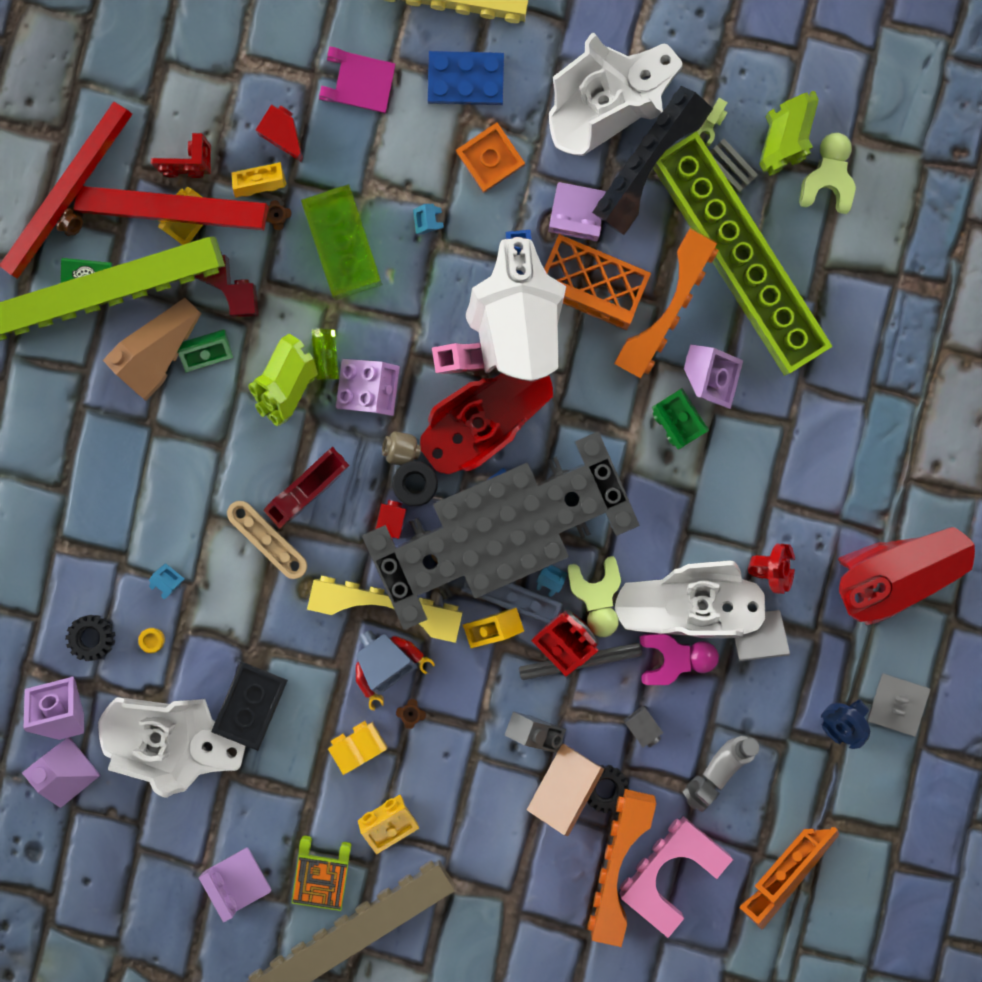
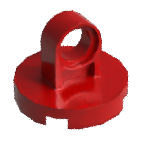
[748,543,795,594]

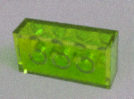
[301,184,383,300]

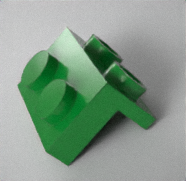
[652,388,709,450]

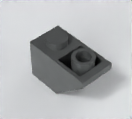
[505,712,566,753]

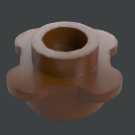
[266,200,292,230]
[57,208,83,236]
[396,699,426,729]

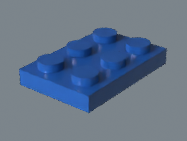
[428,51,504,105]

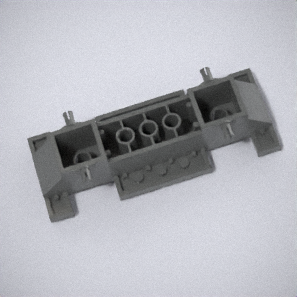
[362,431,640,630]

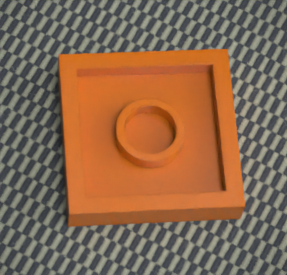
[456,122,525,193]

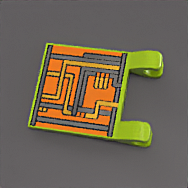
[292,835,352,911]

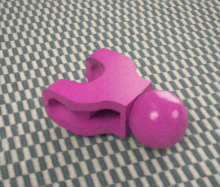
[639,633,719,685]

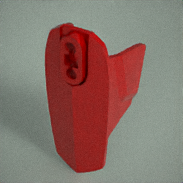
[420,373,553,474]
[838,527,975,625]

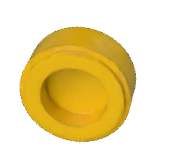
[138,628,165,653]

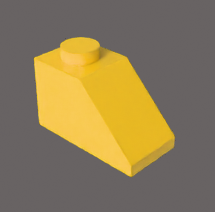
[463,607,524,648]

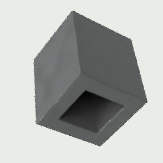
[623,705,663,748]

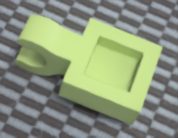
[697,98,728,146]

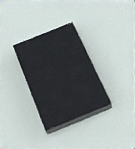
[211,661,288,751]

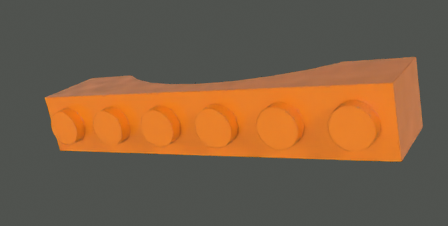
[614,228,719,378]
[588,789,656,947]

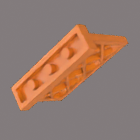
[544,234,651,331]

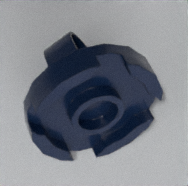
[821,699,871,749]

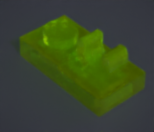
[311,328,339,380]

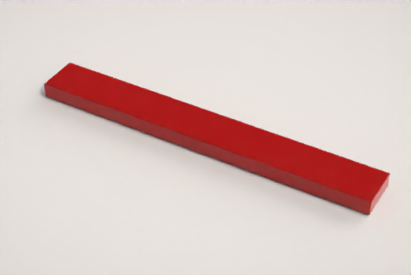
[0,102,132,279]
[73,186,269,231]

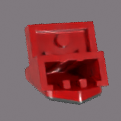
[531,610,599,677]

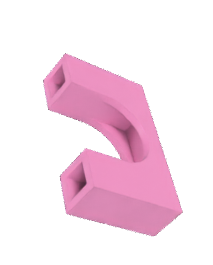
[619,816,733,938]

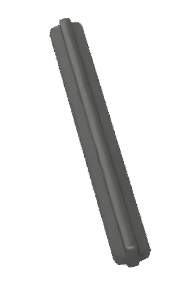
[519,642,642,680]

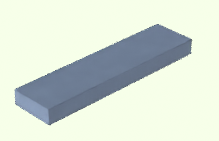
[461,578,563,624]

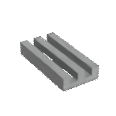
[710,139,758,193]

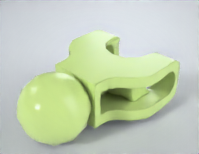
[799,133,856,214]
[567,556,621,637]

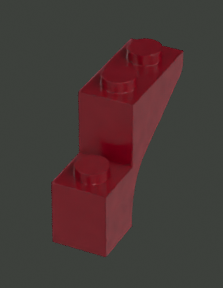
[194,252,259,318]
[263,447,349,529]

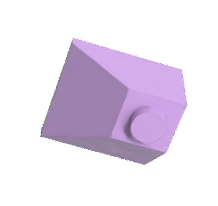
[684,345,743,409]
[24,677,84,740]
[22,737,101,808]

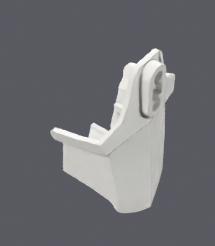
[549,33,683,156]
[466,237,566,381]
[98,697,245,798]

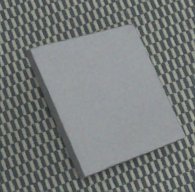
[734,610,790,661]
[867,673,931,737]

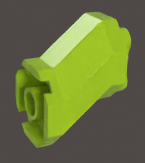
[759,91,819,176]
[248,334,318,426]

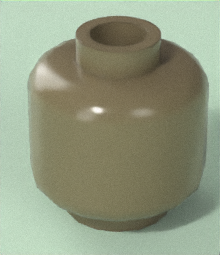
[382,431,421,466]

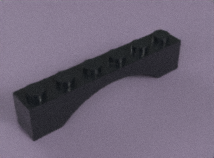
[592,86,713,235]

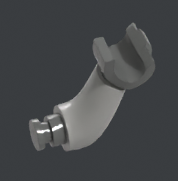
[683,736,759,812]

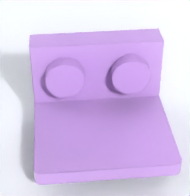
[548,182,606,241]
[336,359,400,416]
[199,847,271,923]

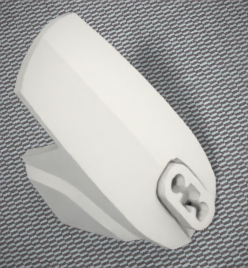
[615,561,765,638]

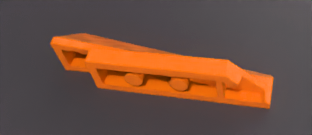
[739,827,839,930]

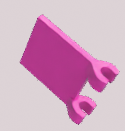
[319,46,395,113]

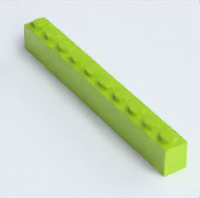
[0,237,225,341]

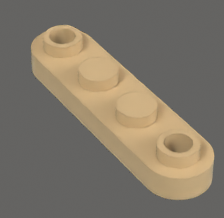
[227,501,308,579]

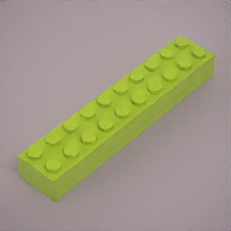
[653,131,833,376]

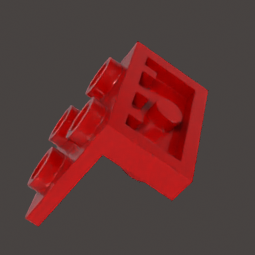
[151,133,211,178]

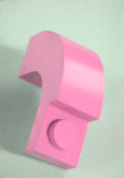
[432,343,497,374]

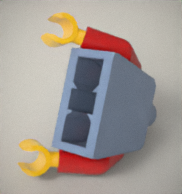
[356,630,435,711]

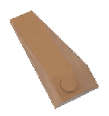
[103,298,202,401]

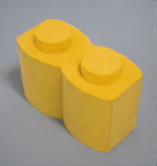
[328,721,388,775]

